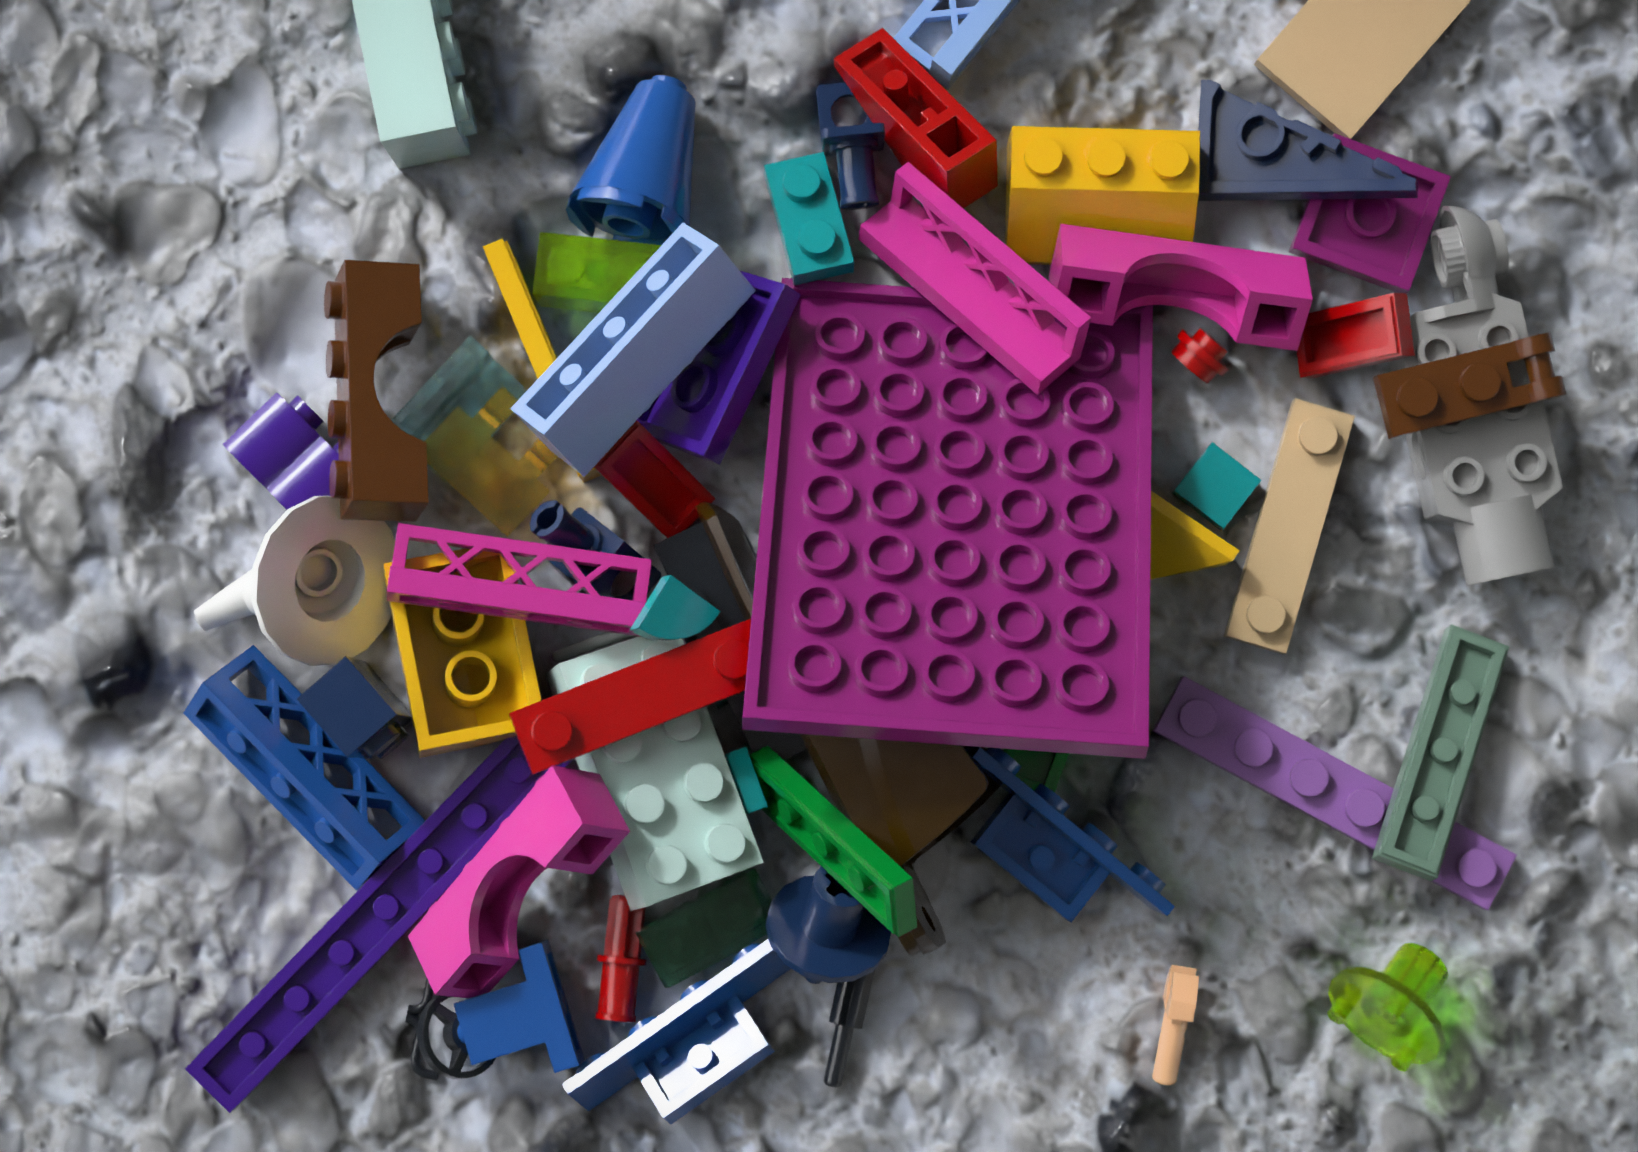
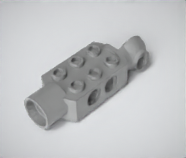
[1389,206,1563,586]

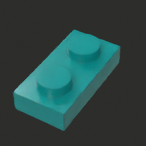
[764,152,854,285]

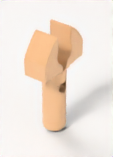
[1152,965,1199,1086]

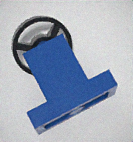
[417,939,585,1079]

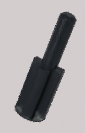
[823,966,878,1088]

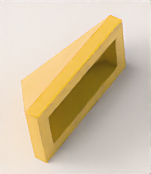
[1150,491,1240,580]

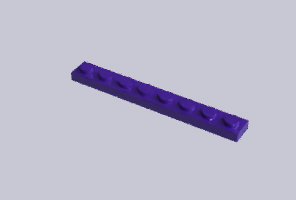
[185,736,575,1113]

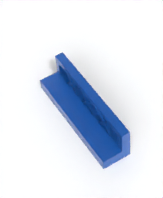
[183,645,426,891]

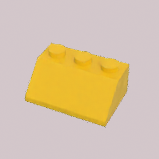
[1005,126,1200,265]
[383,548,541,758]

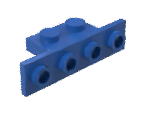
[965,746,1175,922]
[562,939,791,1125]

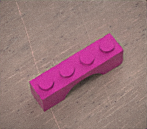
[1049,224,1313,351]
[408,765,630,998]

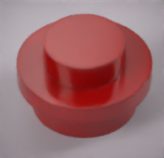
[1171,328,1229,384]

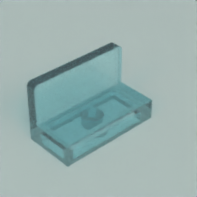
[391,335,527,482]

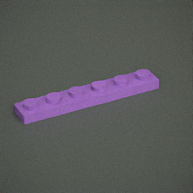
[1152,676,1517,910]

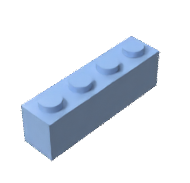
[511,223,756,477]

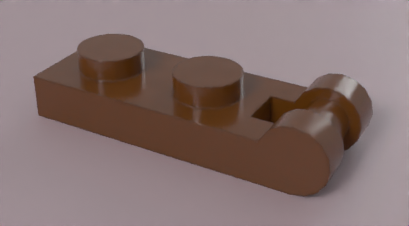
[1373,332,1567,439]

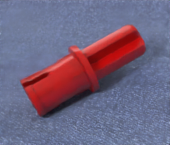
[595,895,647,1022]

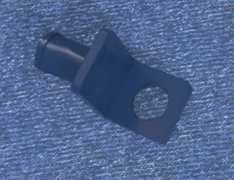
[816,82,885,210]
[530,500,661,600]

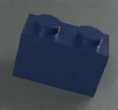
[297,656,412,759]

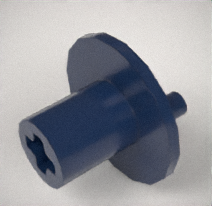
[765,866,891,984]

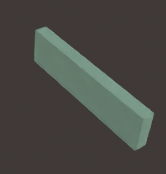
[1372,624,1509,881]

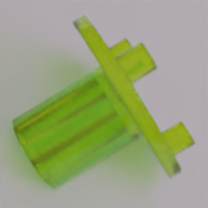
[1327,943,1449,1072]

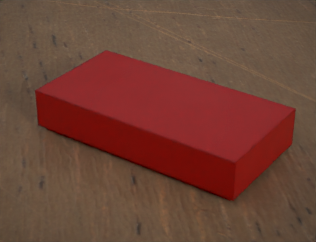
[1297,293,1415,378]
[594,420,716,538]

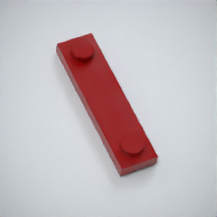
[509,619,751,775]

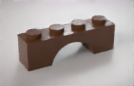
[324,260,429,522]

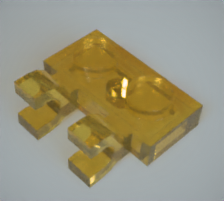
[425,385,558,537]

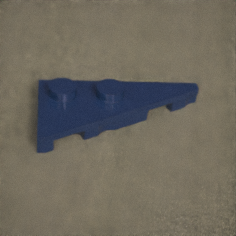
[1198,80,1418,201]

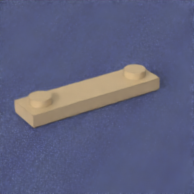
[1223,398,1355,655]

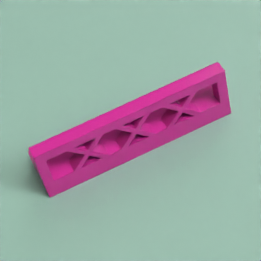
[858,162,1091,395]
[387,523,652,636]

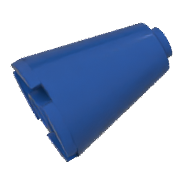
[566,75,696,255]

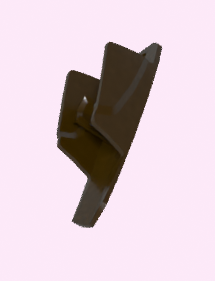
[695,502,1001,956]

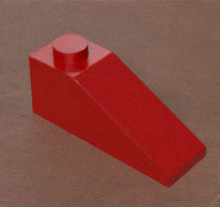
[833,28,998,209]

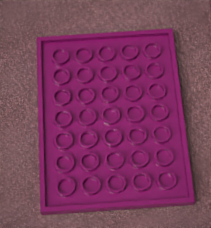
[742,278,1153,759]

